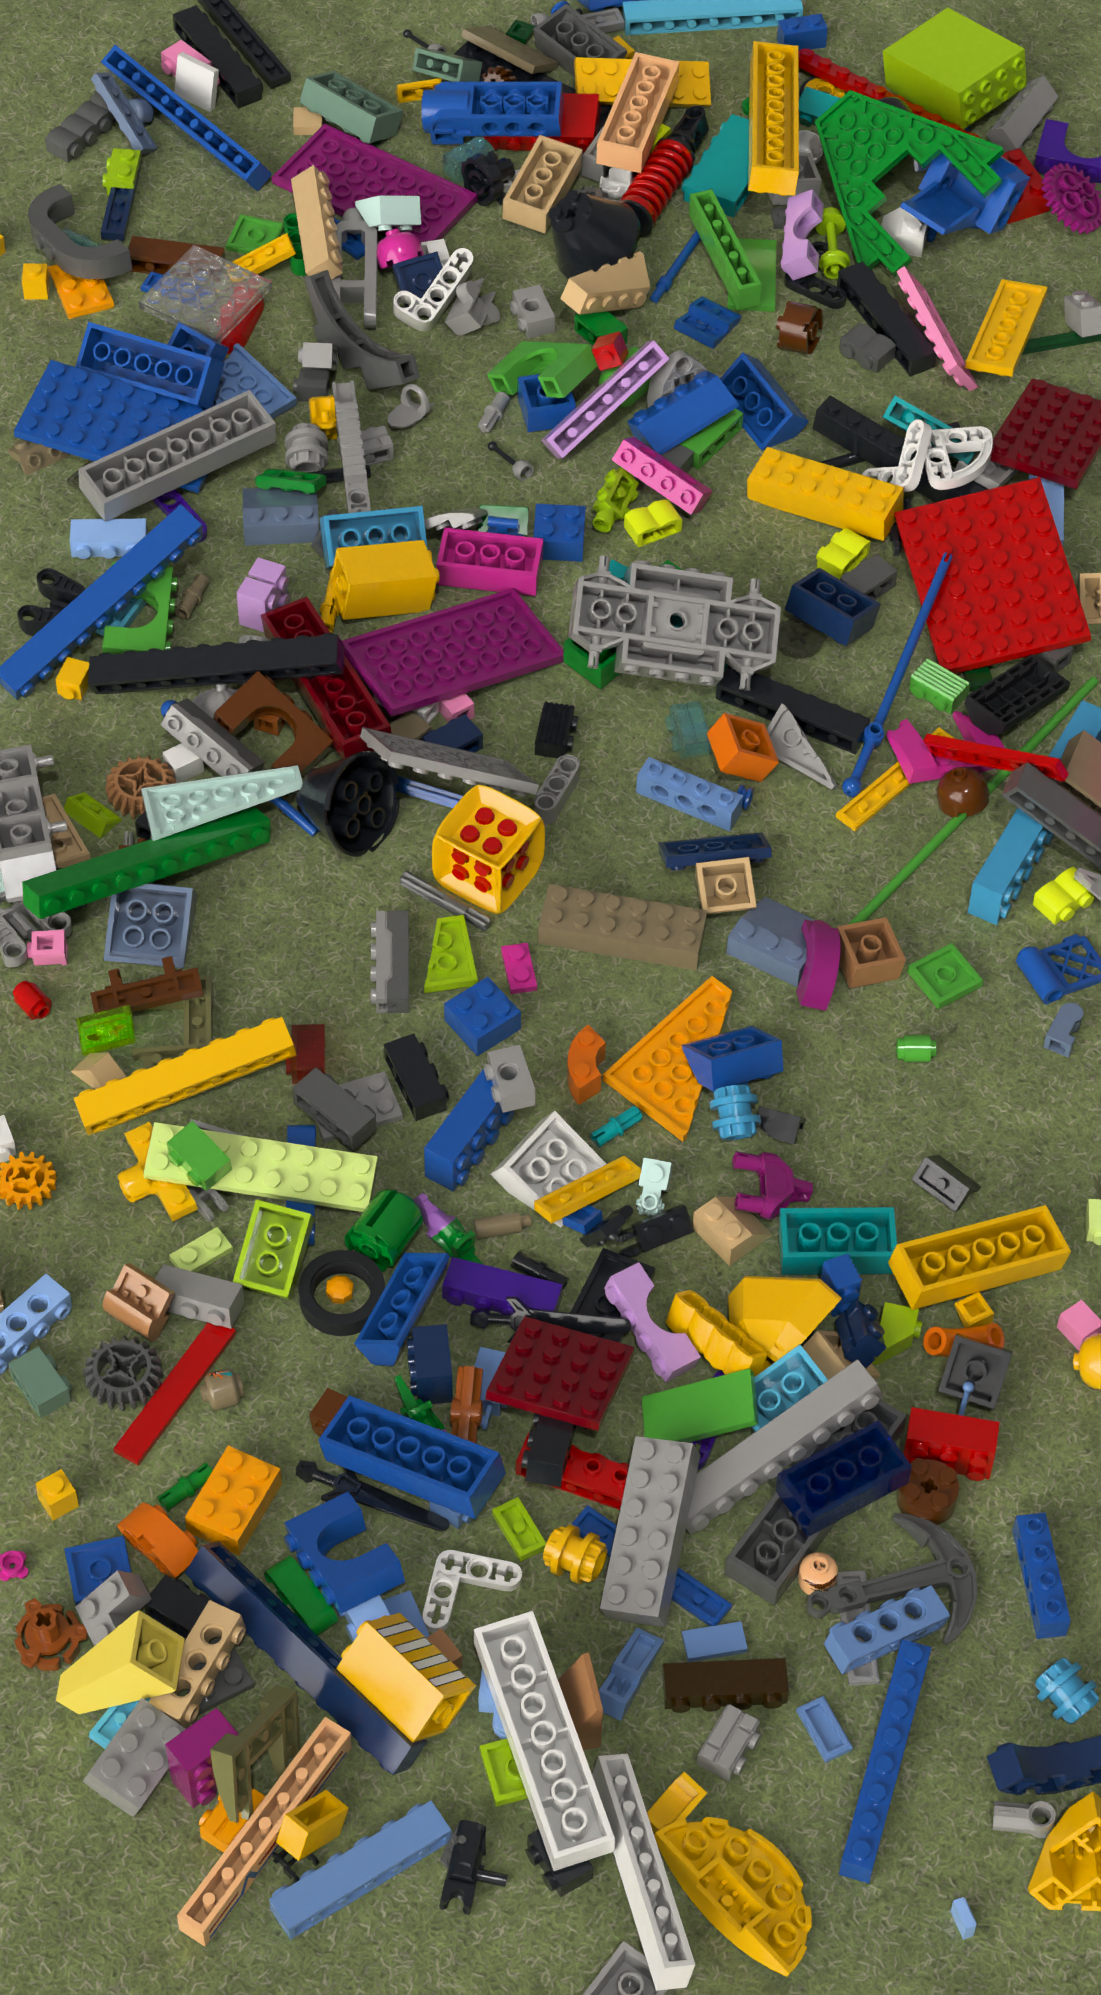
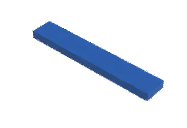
[572,1505,732,1626]

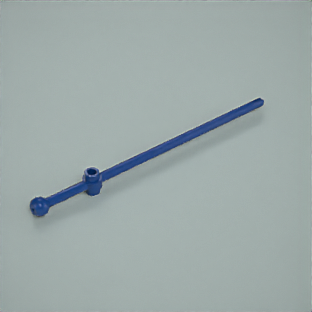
[842,552,953,797]

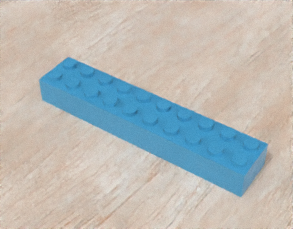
[968,700,1101,925]

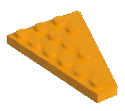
[602,976,732,1142]

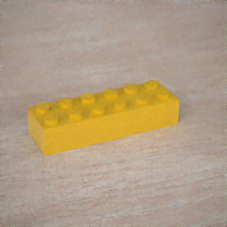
[747,447,904,541]
[888,1205,1071,1310]

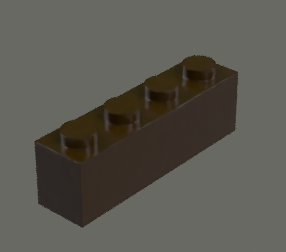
[662,1658,789,1713]

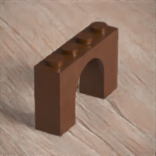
[213,671,334,778]

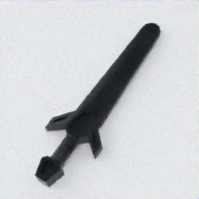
[470,1296,632,1343]
[296,1460,450,1531]

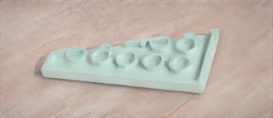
[141,765,303,841]

